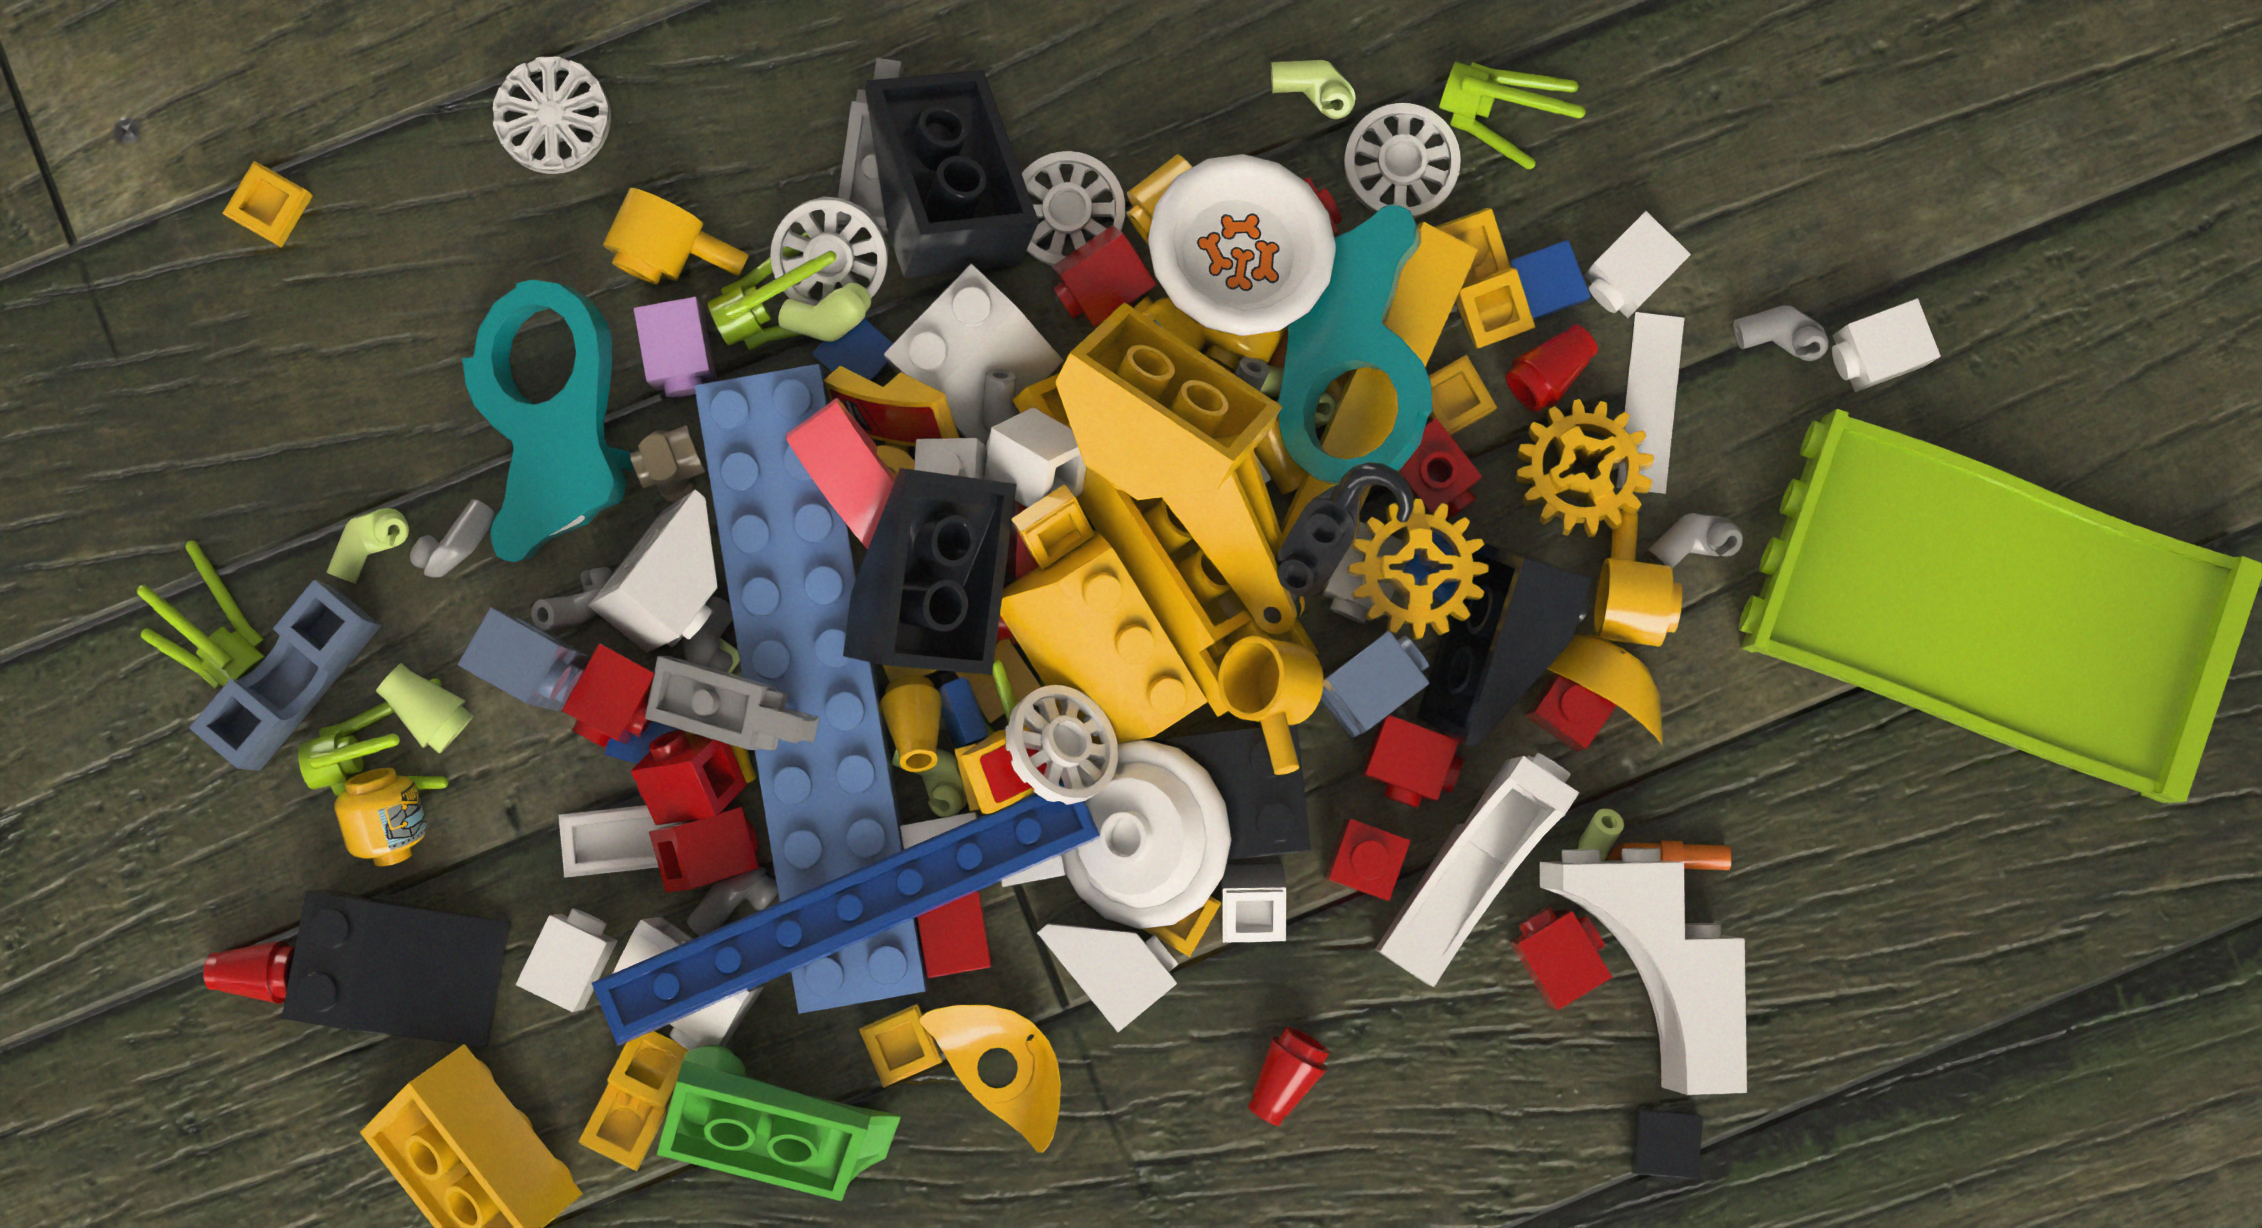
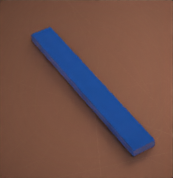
[592,782,1100,1046]

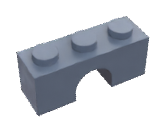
[189,579,382,771]
[457,607,591,713]
[1321,631,1429,739]

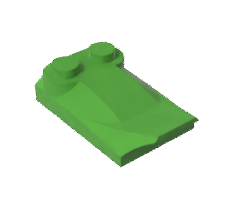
[656,1045,901,1201]

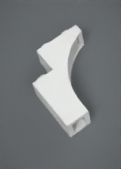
[1375,753,1579,987]
[1540,848,1747,1095]

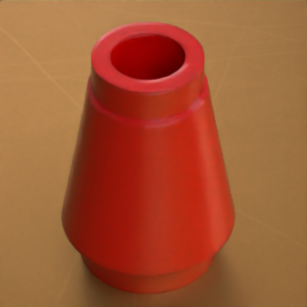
[1505,325,1598,412]
[203,940,295,1004]
[1247,1026,1330,1126]

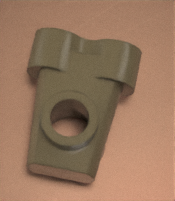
[630,425,706,504]

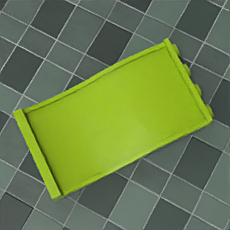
[1739,409,2262,803]

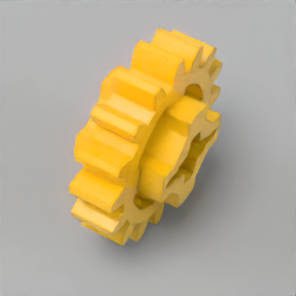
[1515,399,1654,538]
[1347,499,1488,639]

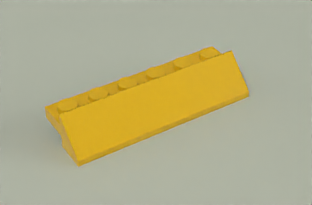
[1012,373,1319,717]

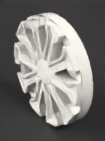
[493,57,611,174]
[1344,103,1461,218]
[1022,151,1125,266]
[770,196,889,306]
[1006,685,1118,805]

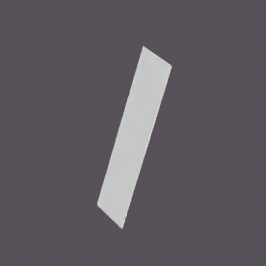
[1616,312,1684,494]

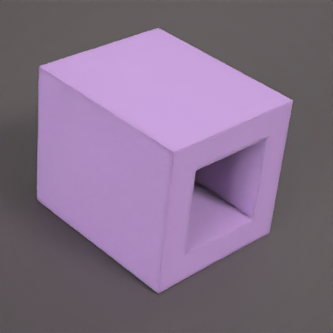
[634,297,717,397]

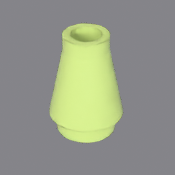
[376,663,473,754]

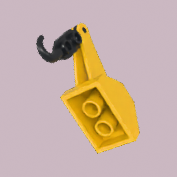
[1055,302,1414,635]

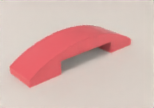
[786,398,896,550]

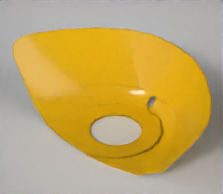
[1547,633,1663,746]
[919,1005,1061,1153]

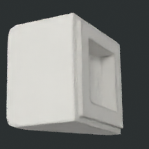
[1221,864,1286,942]

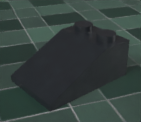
[865,70,1039,278]
[843,468,1017,675]
[1417,542,1592,747]
[1153,724,1311,860]
[282,890,512,1047]

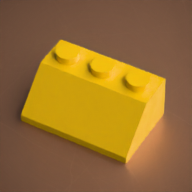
[1000,530,1208,744]
[360,1044,583,1228]

